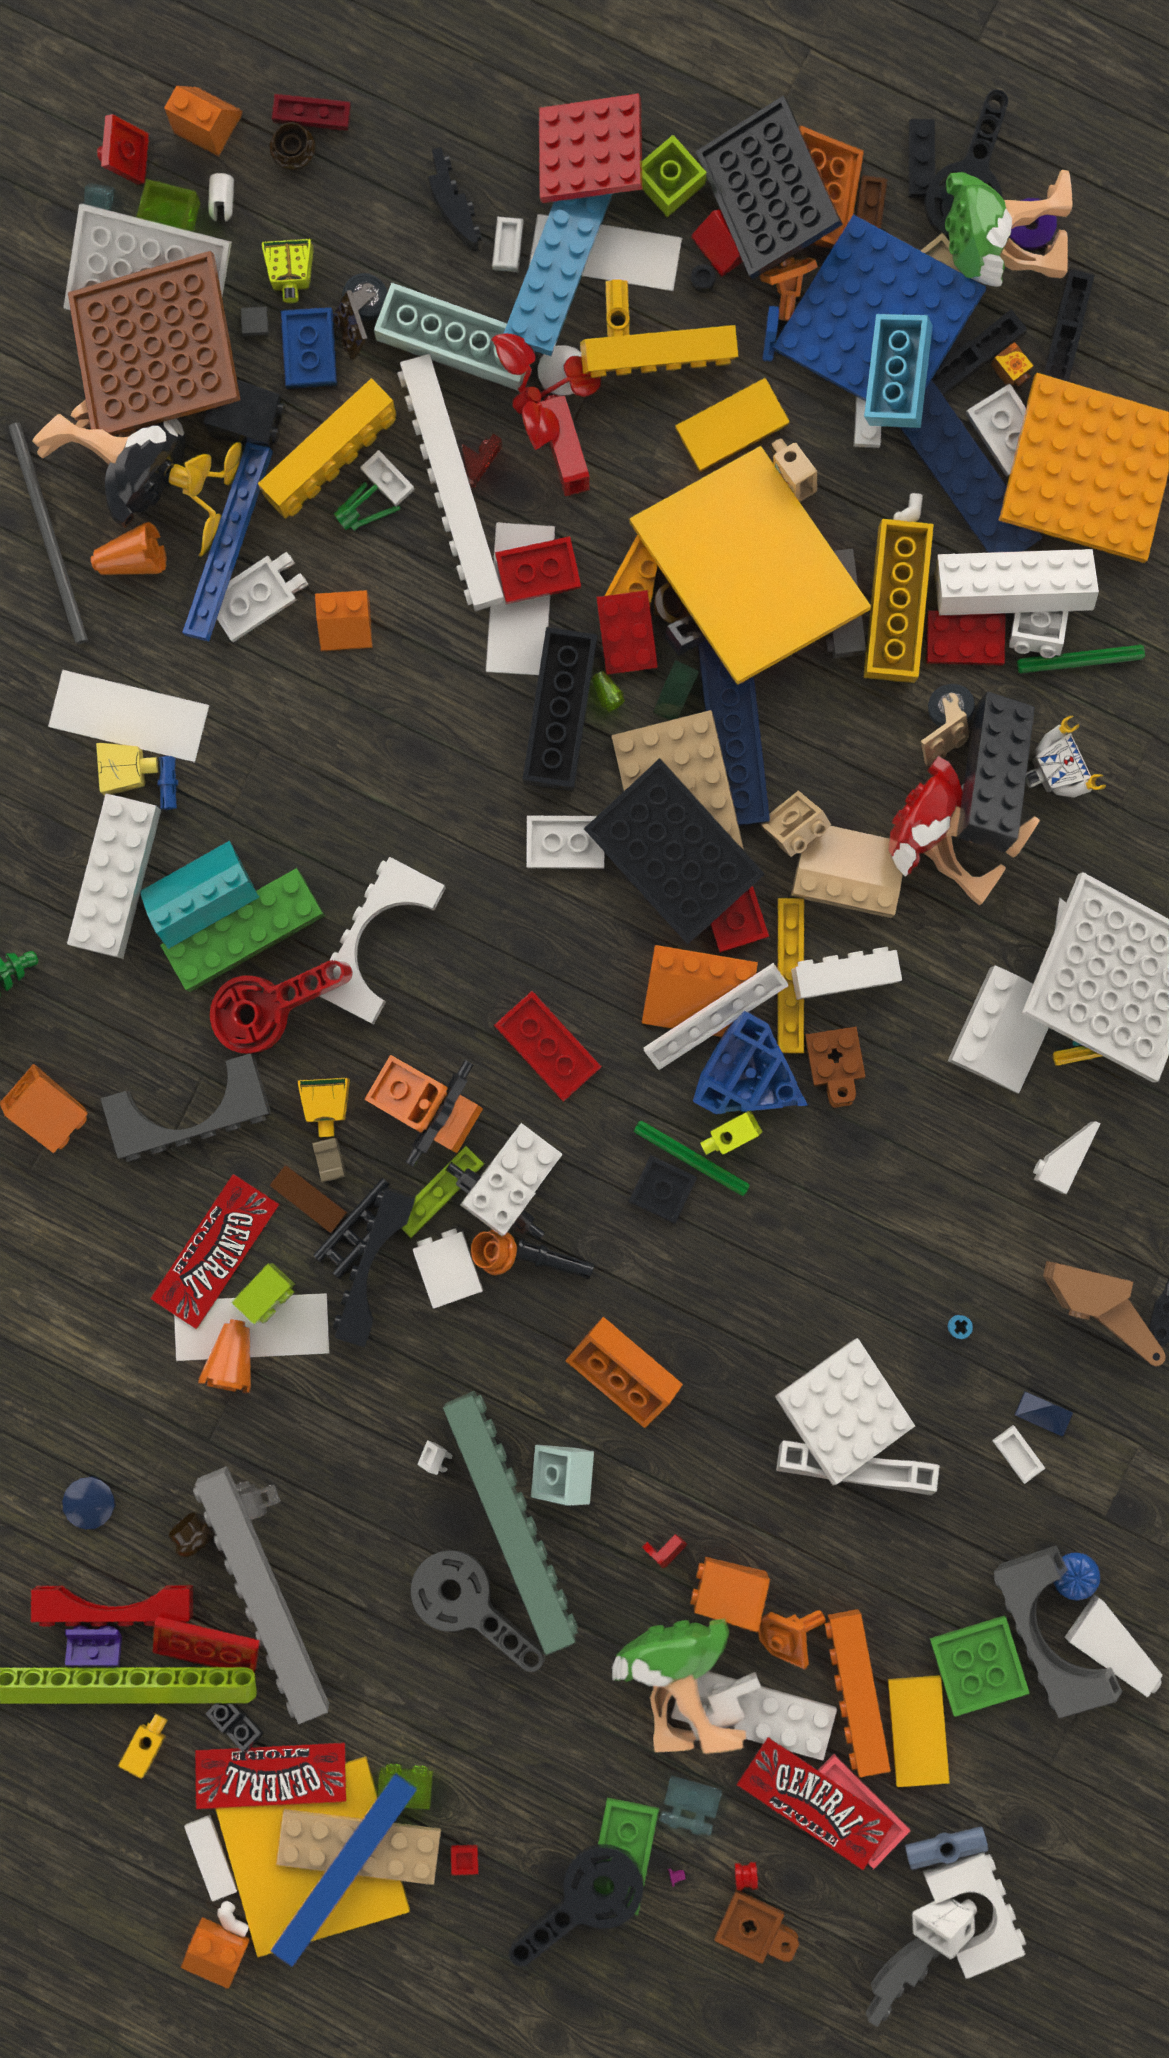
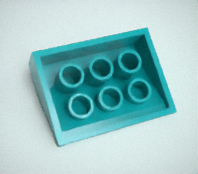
[140,841,259,949]

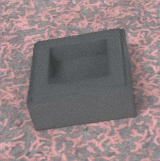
[241,307,269,336]

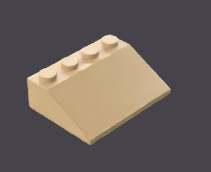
[791,826,903,918]

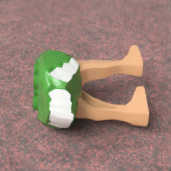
[945,170,1073,287]
[612,1619,746,1753]

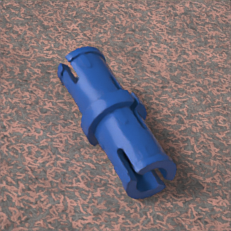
[157,756,178,810]

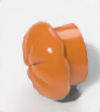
[471,1229,517,1275]

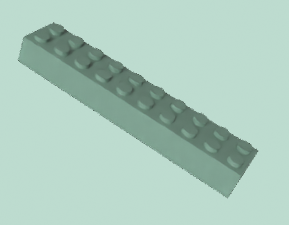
[443,1391,578,1655]

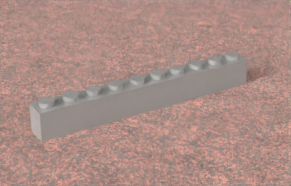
[193,1466,329,1724]

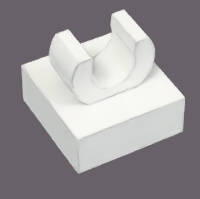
[418,1440,452,1475]

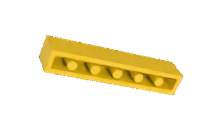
[580,325,738,378]

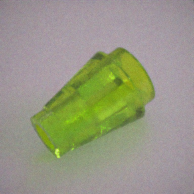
[591,671,625,711]

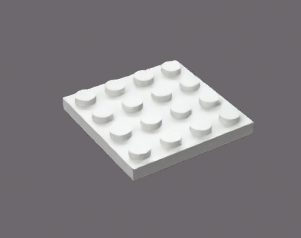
[775,1338,915,1485]

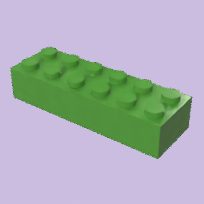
[161,868,325,992]

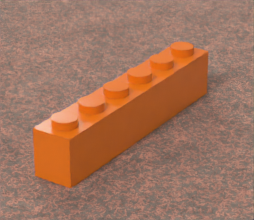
[824,1609,891,1777]

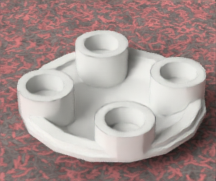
[538,345,581,396]

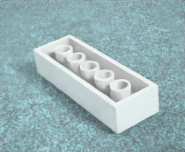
[934,549,1099,615]
[67,794,161,959]

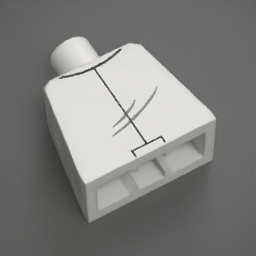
[912,1898,977,1959]

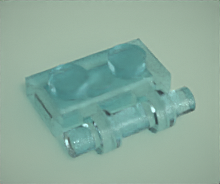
[659,1776,722,1835]

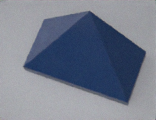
[1014,1391,1073,1437]

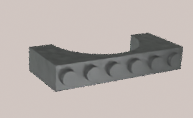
[100,1053,271,1162]
[994,1545,1122,1718]

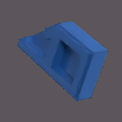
[763,306,779,361]

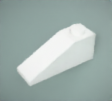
[1033,1121,1100,1194]

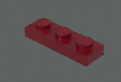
[272,94,351,131]

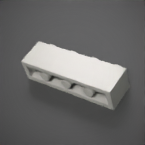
[791,947,902,1000]

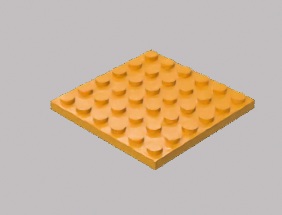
[999,373,1169,563]

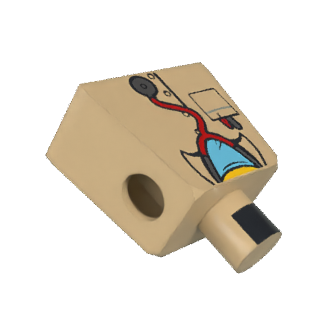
[770,439,817,502]

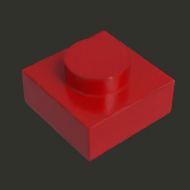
[451,1845,478,1875]

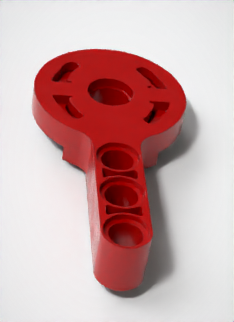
[210,960,353,1054]

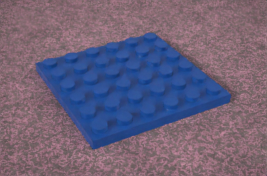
[773,214,986,401]

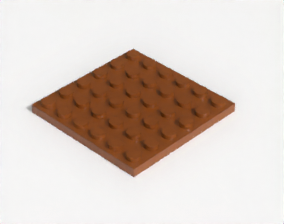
[68,251,240,436]

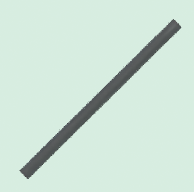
[8,423,88,644]

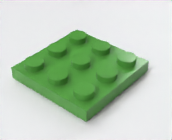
[929,1616,1030,1717]

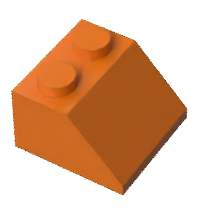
[315,590,373,651]
[181,1917,250,1989]

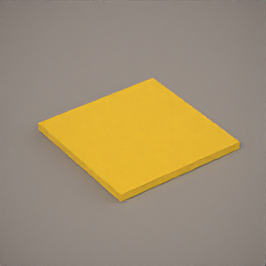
[216,1756,410,1957]

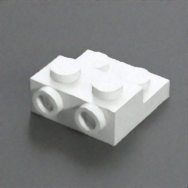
[1009,611,1068,658]

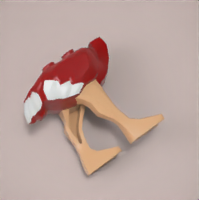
[888,756,1040,905]

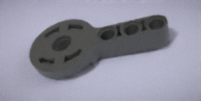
[411,1550,545,1672]

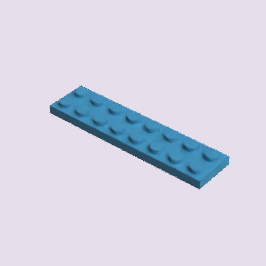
[503,194,613,356]

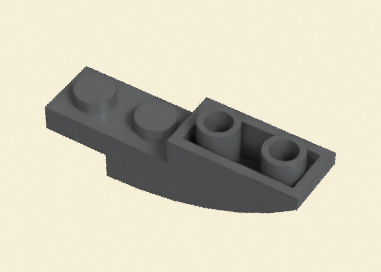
[865,1938,940,2027]

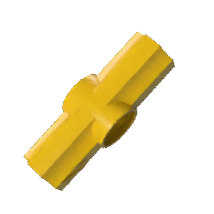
[605,279,630,337]

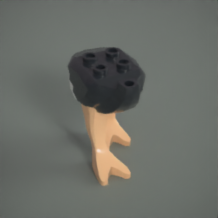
[33,399,185,528]

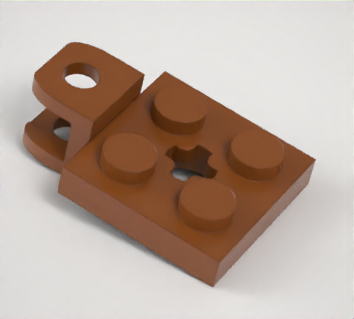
[805,1027,865,1108]
[714,1890,799,1964]

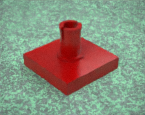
[97,114,149,185]

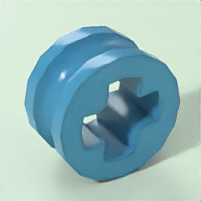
[948,1315,973,1339]

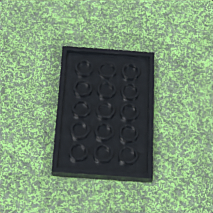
[696,95,843,279]
[584,758,765,944]

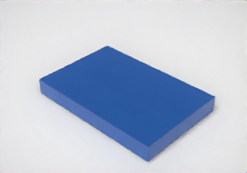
[281,307,337,389]

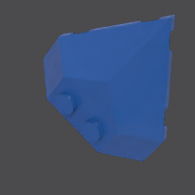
[693,1011,808,1114]

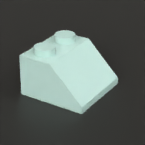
[531,1445,594,1505]

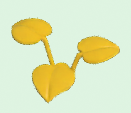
[169,442,243,557]

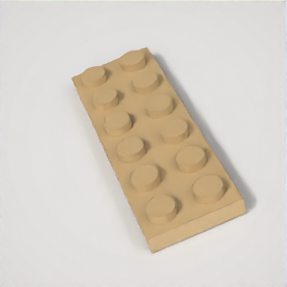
[276,1809,441,1885]

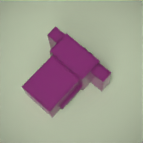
[668,1868,686,1887]

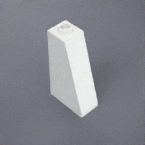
[1065,1594,1163,1697]

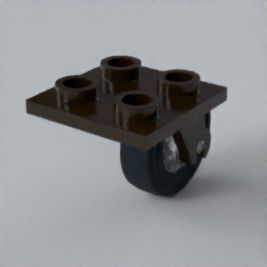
[334,273,388,360]

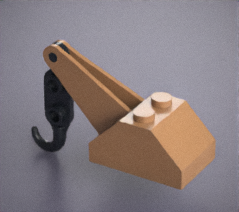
[1043,1261,1169,1366]

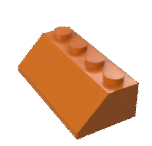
[565,1317,683,1428]

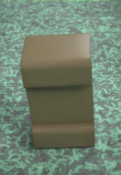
[312,1138,346,1182]

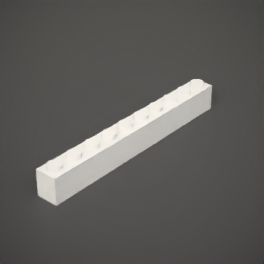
[397,354,504,611]

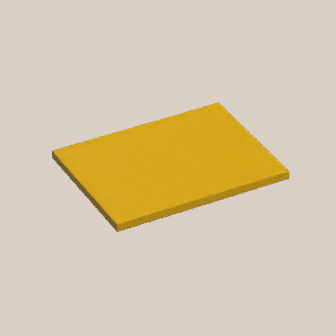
[629,446,871,685]

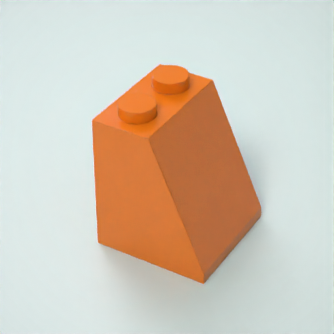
[164,86,243,156]
[0,1064,88,1153]
[690,1557,770,1632]

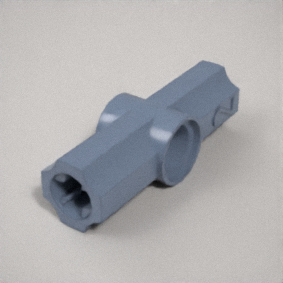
[905,1826,988,1870]

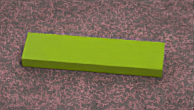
[401,1146,484,1238]

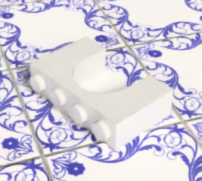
[923,1852,1026,1979]

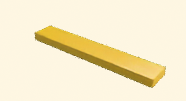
[777,898,804,1054]

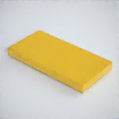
[675,378,790,472]
[888,1675,949,1787]

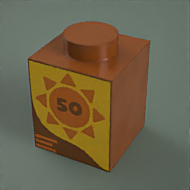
[991,342,1033,387]

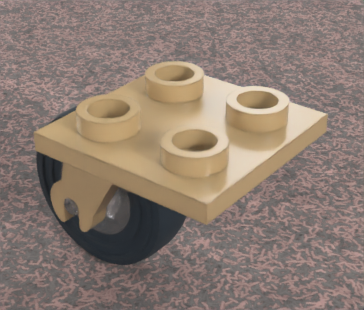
[921,684,975,766]

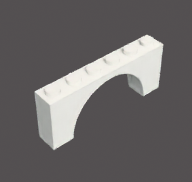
[316,857,446,1024]

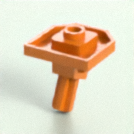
[760,257,818,321]
[758,1610,826,1669]

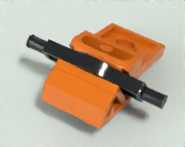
[364,1055,483,1167]

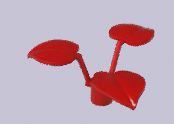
[491,333,601,450]

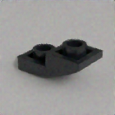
[205,1703,264,1753]

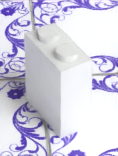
[413,1228,483,1309]

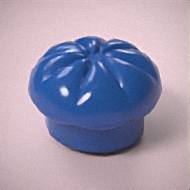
[1053,1553,1100,1600]

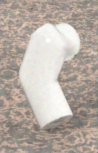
[894,493,923,522]
[217,1901,249,1938]

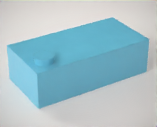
[864,314,933,428]

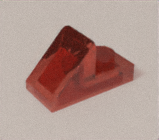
[462,434,503,488]

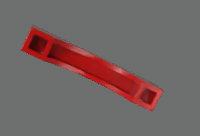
[31,1585,193,1626]

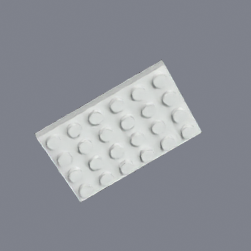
[64,204,232,310]

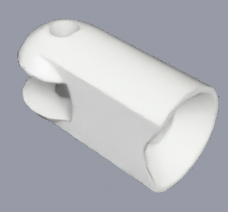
[209,173,234,221]

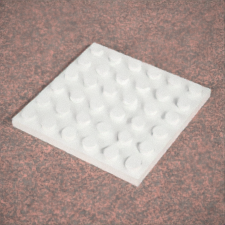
[1022,872,1169,1082]

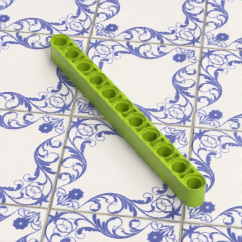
[0,1667,257,1704]

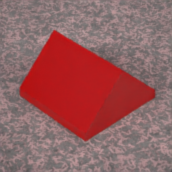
[691,209,743,277]

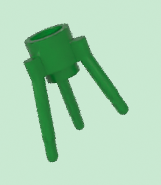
[334,482,400,531]

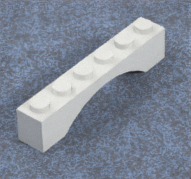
[776,1440,939,1495]

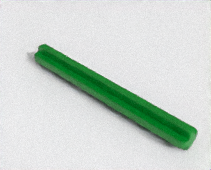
[1017,645,1145,673]
[634,1121,750,1196]

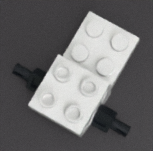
[445,1123,562,1241]

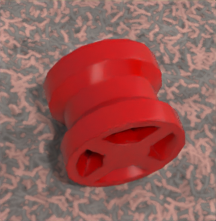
[734,1862,758,1891]

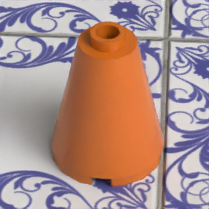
[91,522,166,575]
[198,1319,251,1393]

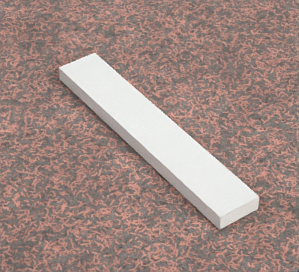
[644,963,789,1070]

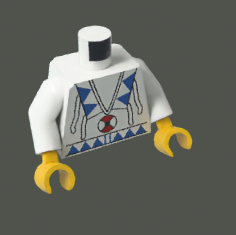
[1026,716,1106,797]

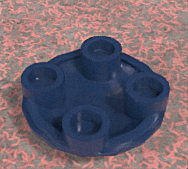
[62,1476,116,1530]

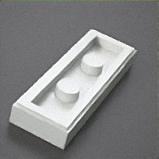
[184,1815,238,1901]

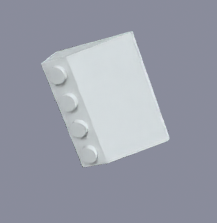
[948,965,1049,1093]

